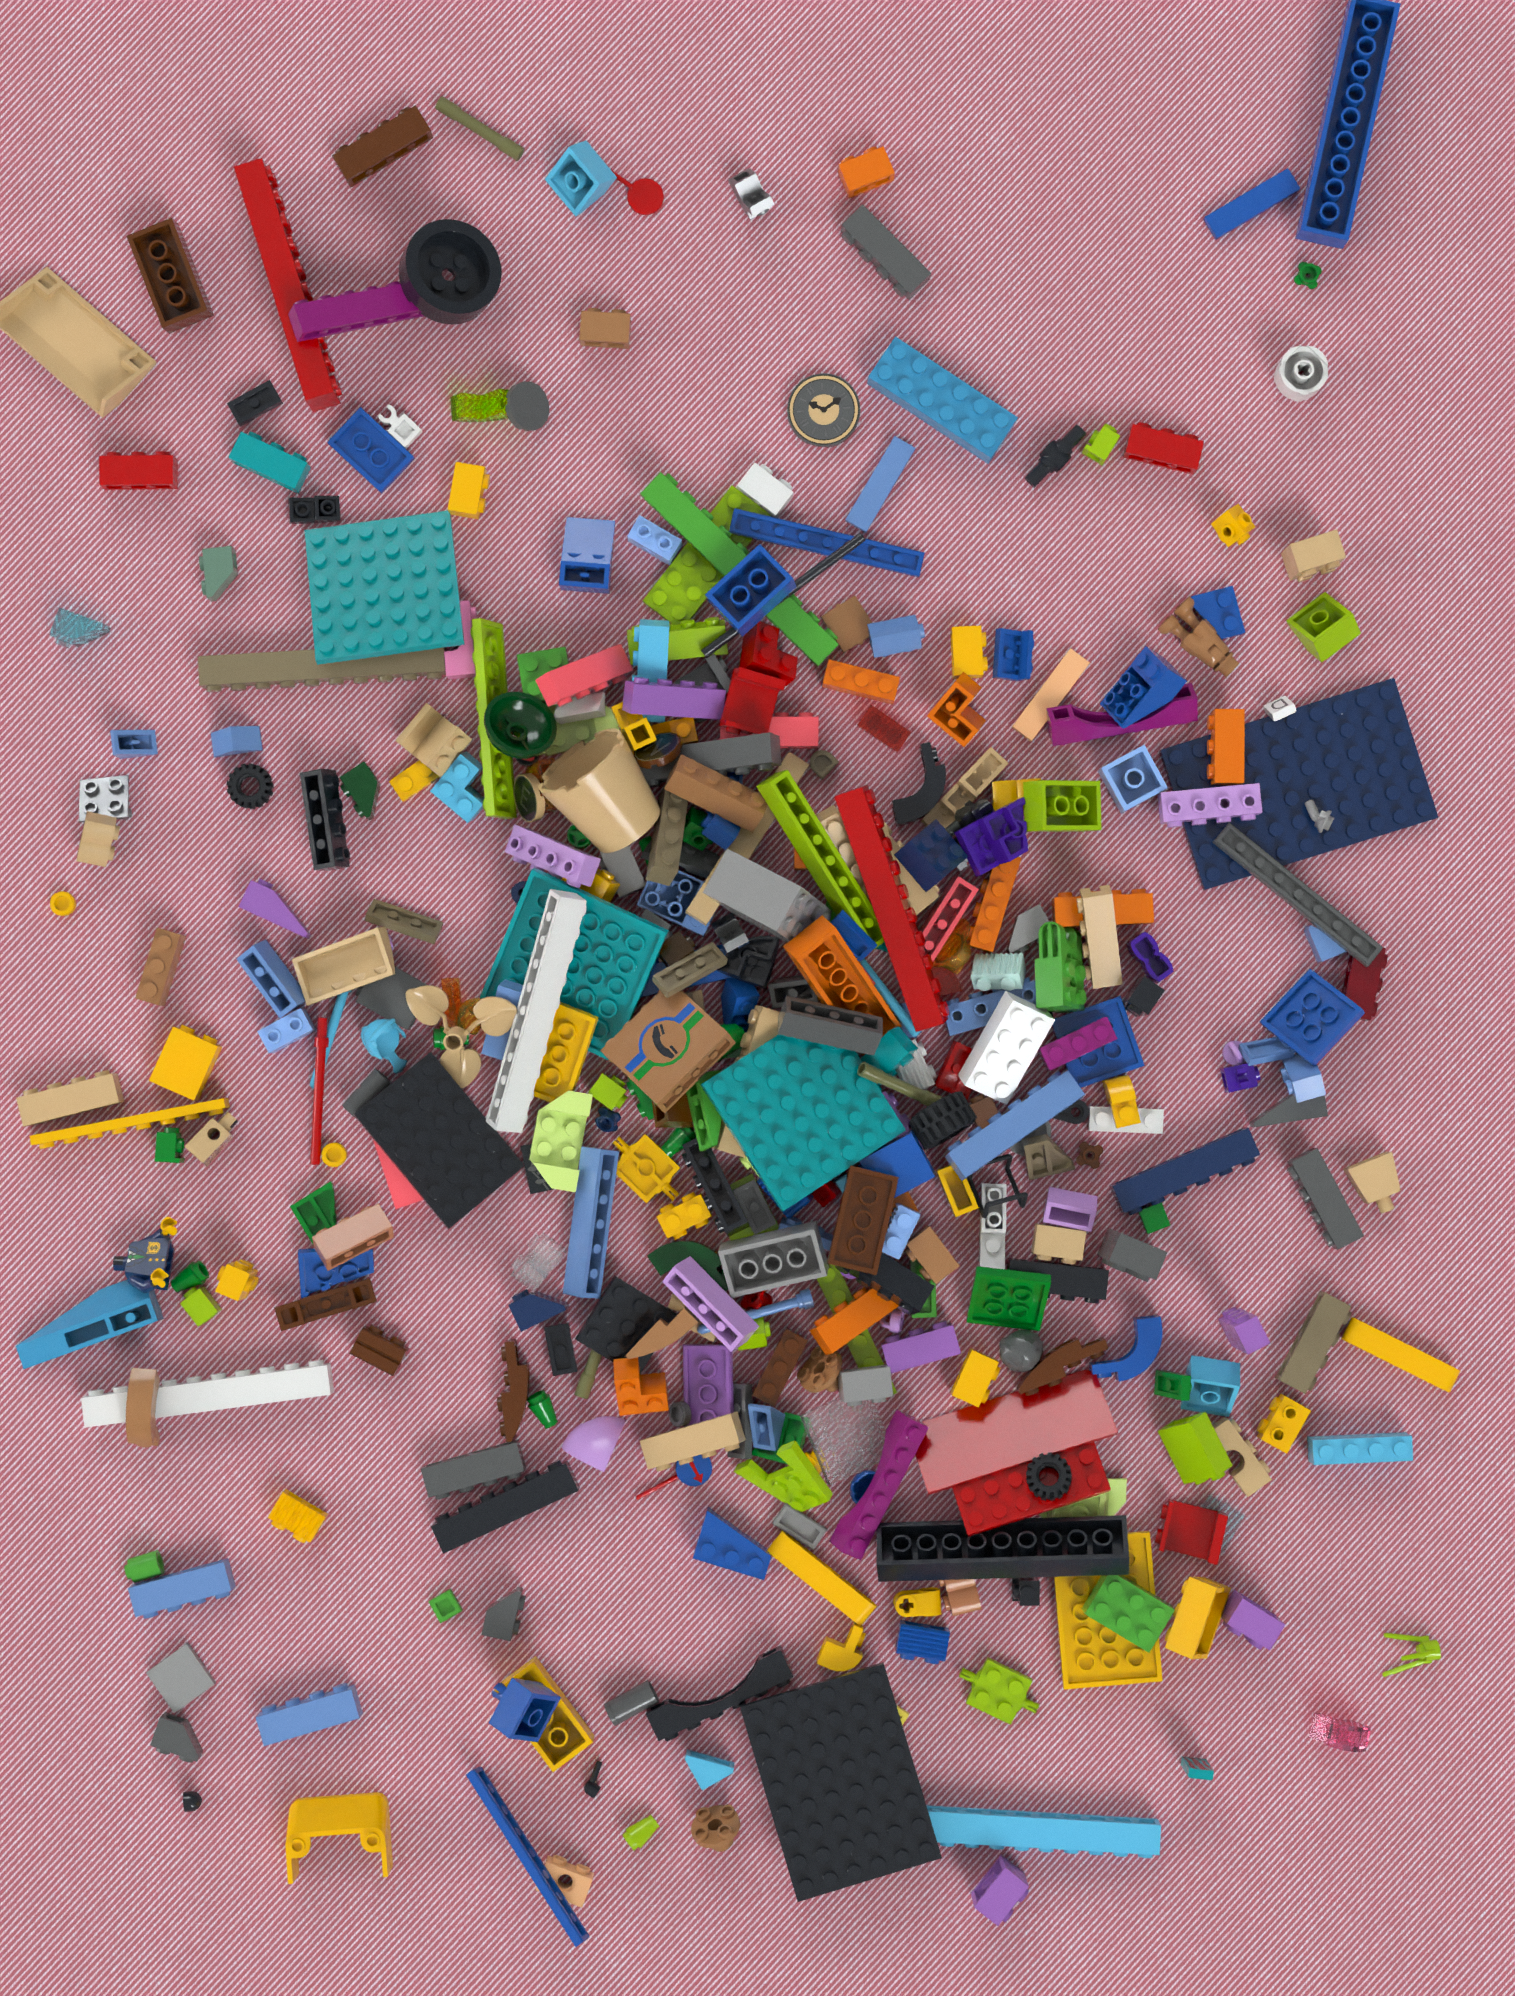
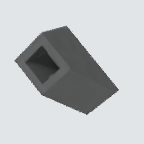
[481,1587,526,1641]
[150,1712,203,1763]

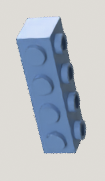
[945,977,1036,1036]

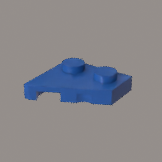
[1187,586,1246,640]

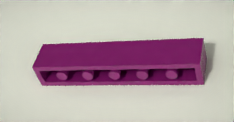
[288,281,424,342]

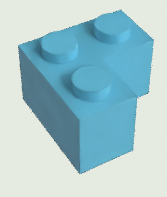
[430,751,484,823]

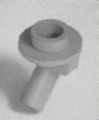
[1305,800,1334,833]

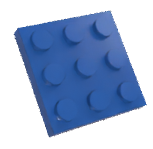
[1260,969,1365,1067]
[1052,996,1145,1088]

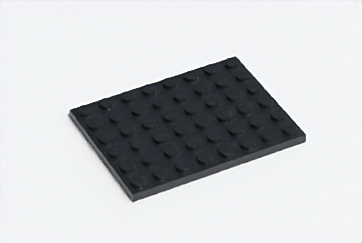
[740,1662,942,1902]

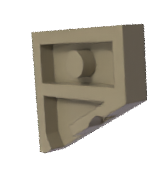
[1022,1134,1075,1180]

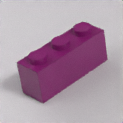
[1038,1016,1117,1071]

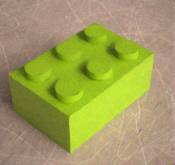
[1023,780,1102,832]

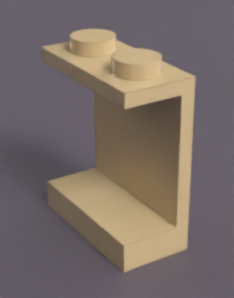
[395,703,472,777]

